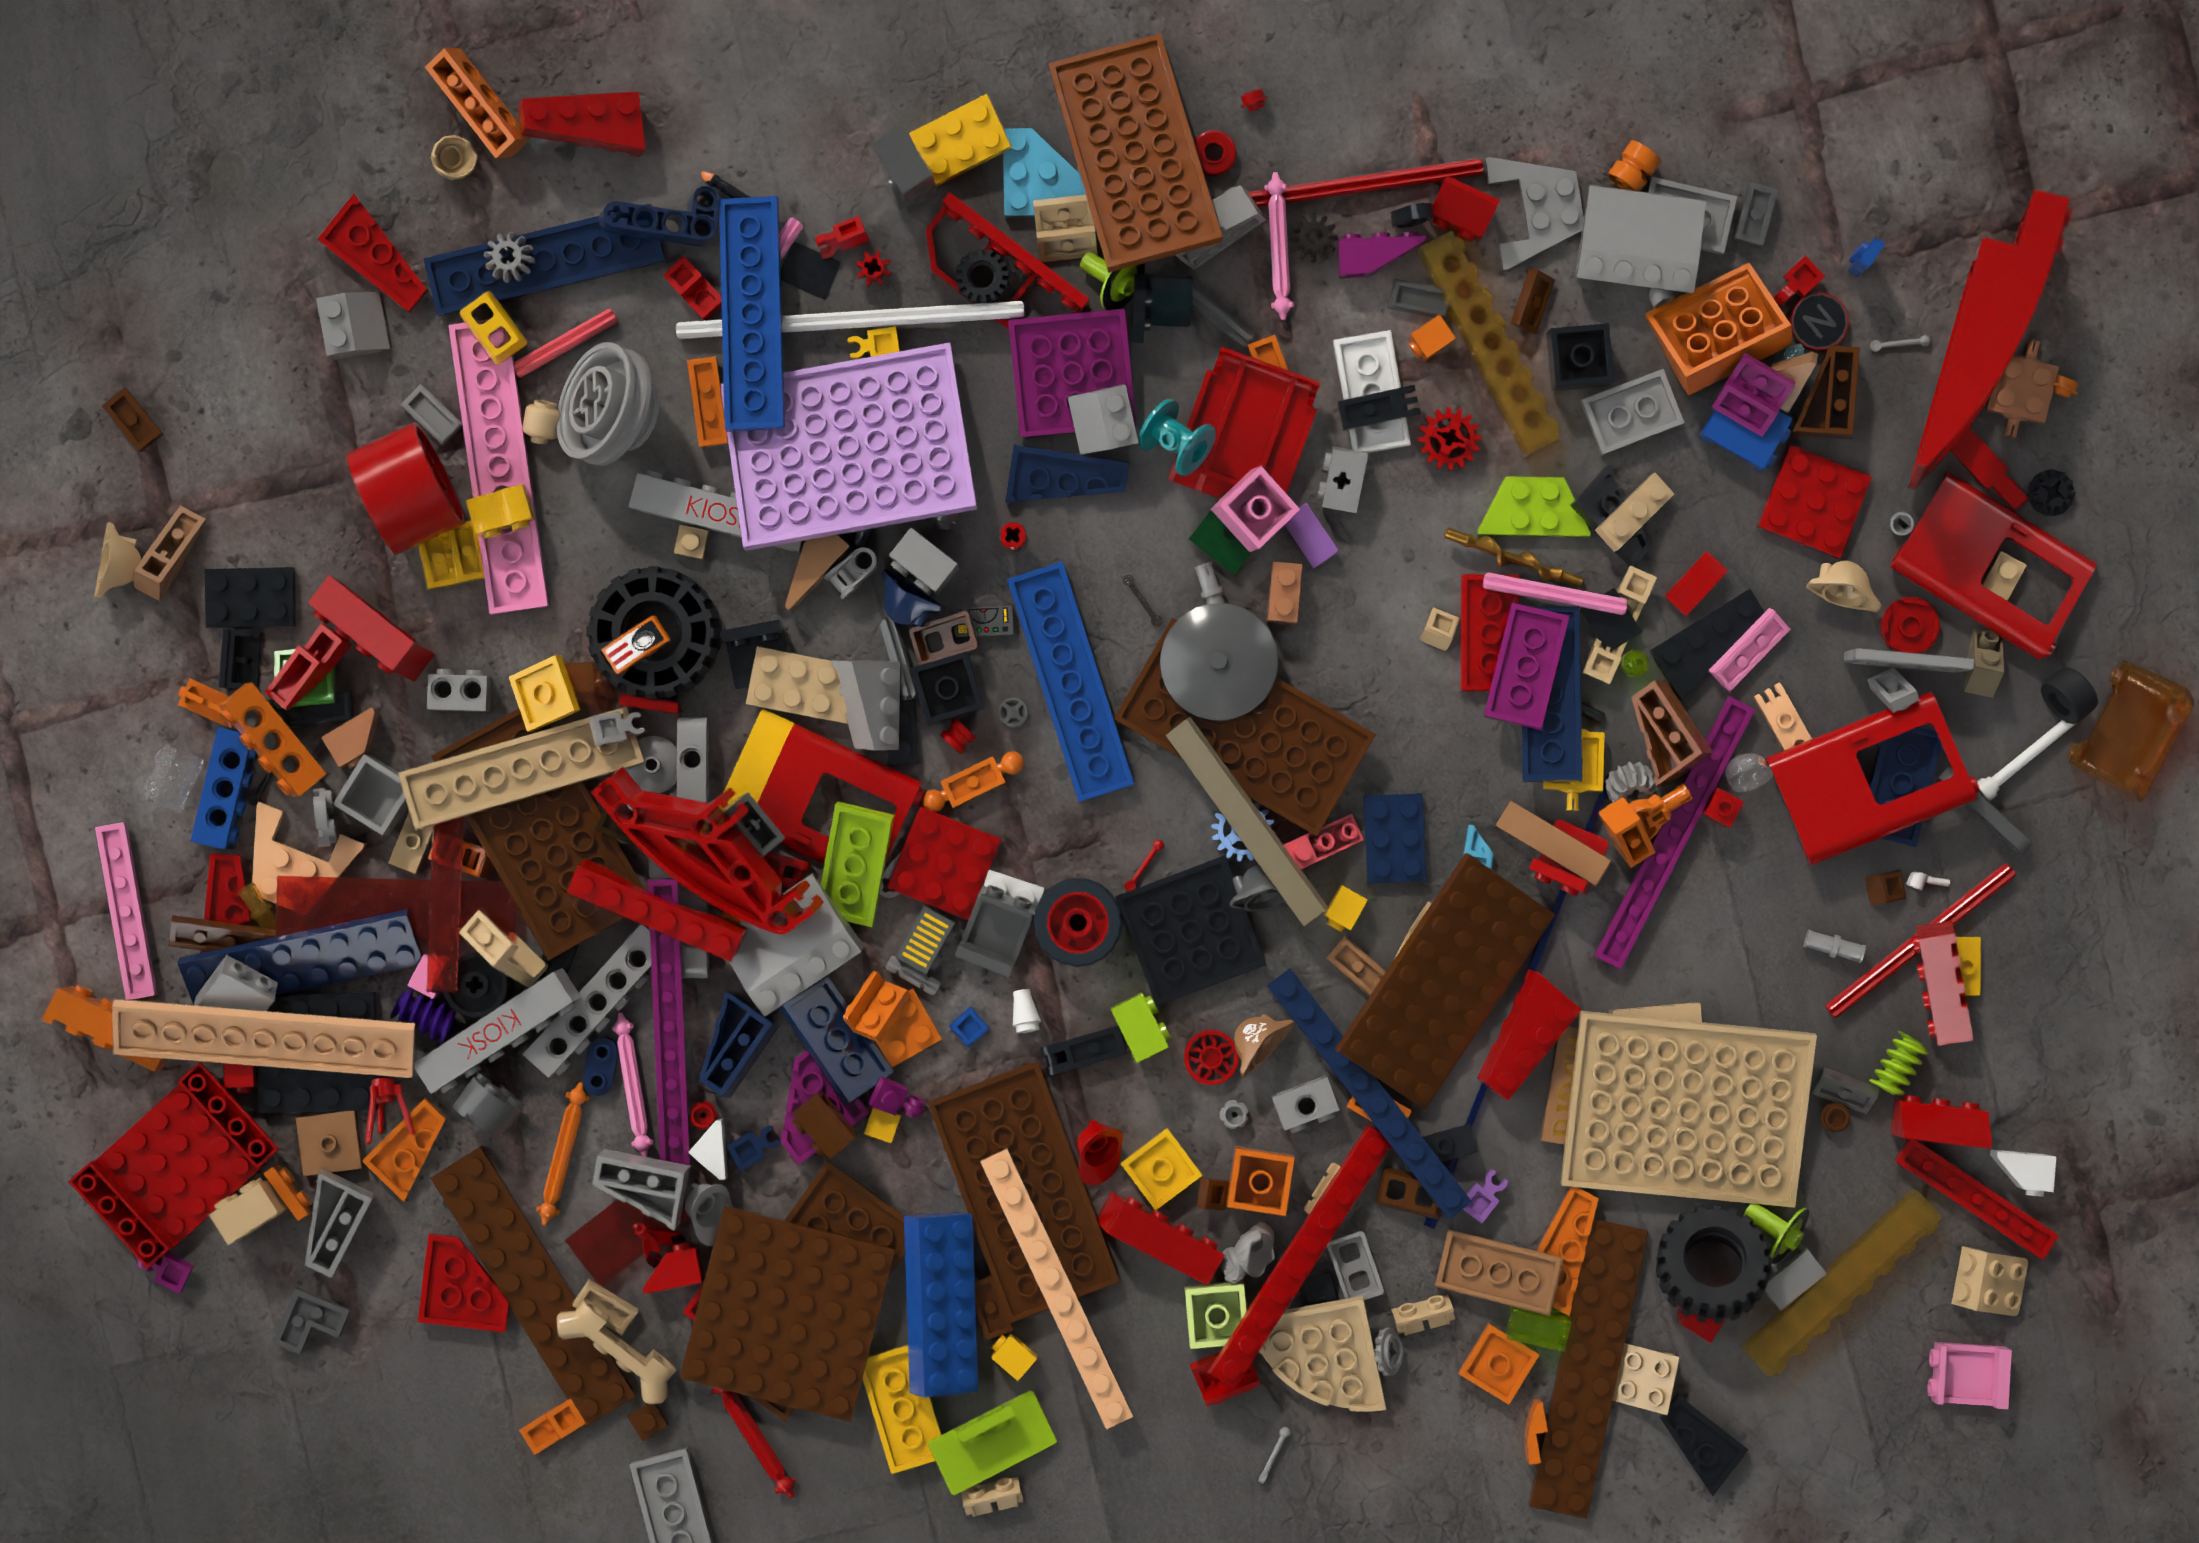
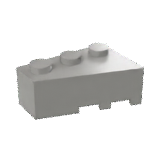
[305,1167,374,1278]

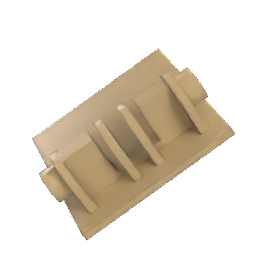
[1612,1343,1680,1415]

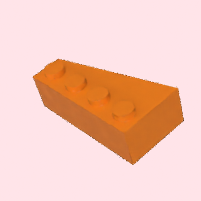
[41,984,167,1072]

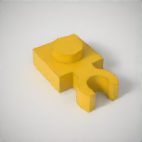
[847,326,900,360]

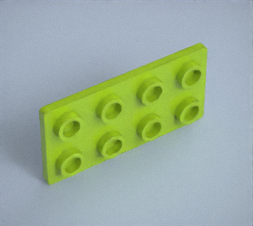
[927,1390,1057,1495]

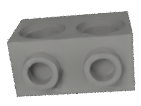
[427,669,492,712]

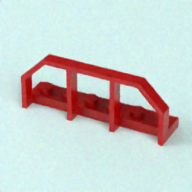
[926,192,1090,331]

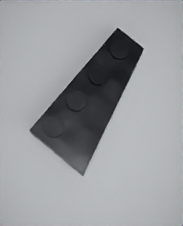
[1649,589,1765,700]

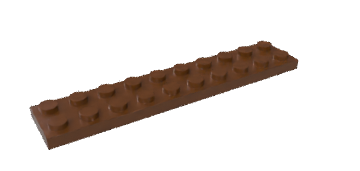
[430,1146,636,1428]
[1528,1218,1648,1519]

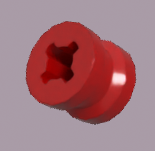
[940,718,977,755]

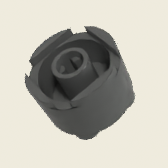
[453,1071,524,1139]

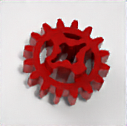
[1417,407,1482,471]

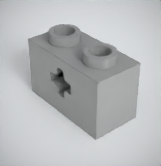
[1317,446,1368,513]

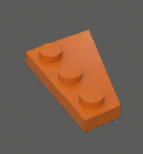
[362,1097,446,1202]

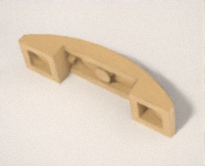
[1582,566,1657,685]

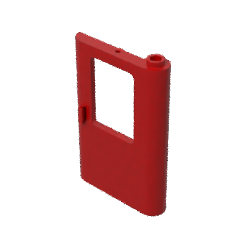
[1889,471,2097,660]
[1765,691,1980,866]

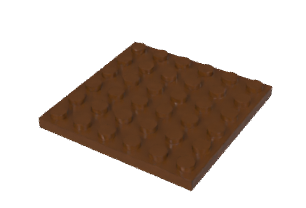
[679,1205,896,1422]

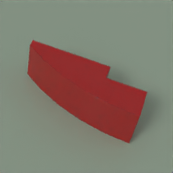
[264,623,352,710]

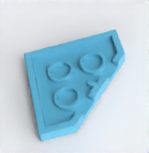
[1003,128,1085,218]

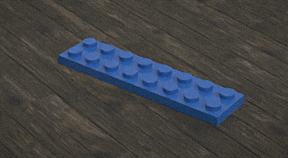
[719,196,785,432]
[1007,561,1134,802]

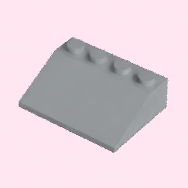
[1575,185,1707,293]
[729,873,863,1017]

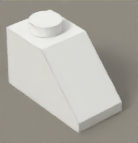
[1990,1149,2056,1197]

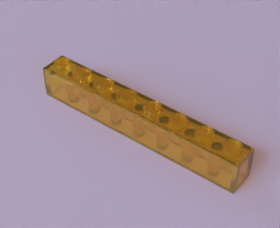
[1740,1189,1942,1377]

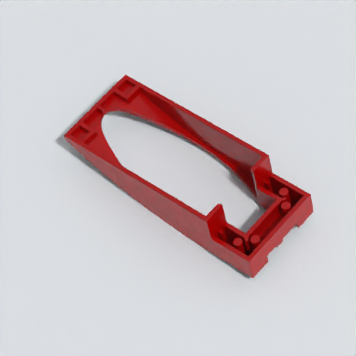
[1908,189,2073,490]

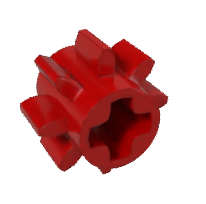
[856,251,891,287]

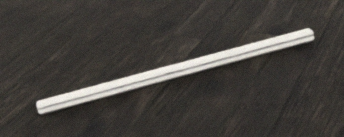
[676,301,1025,339]

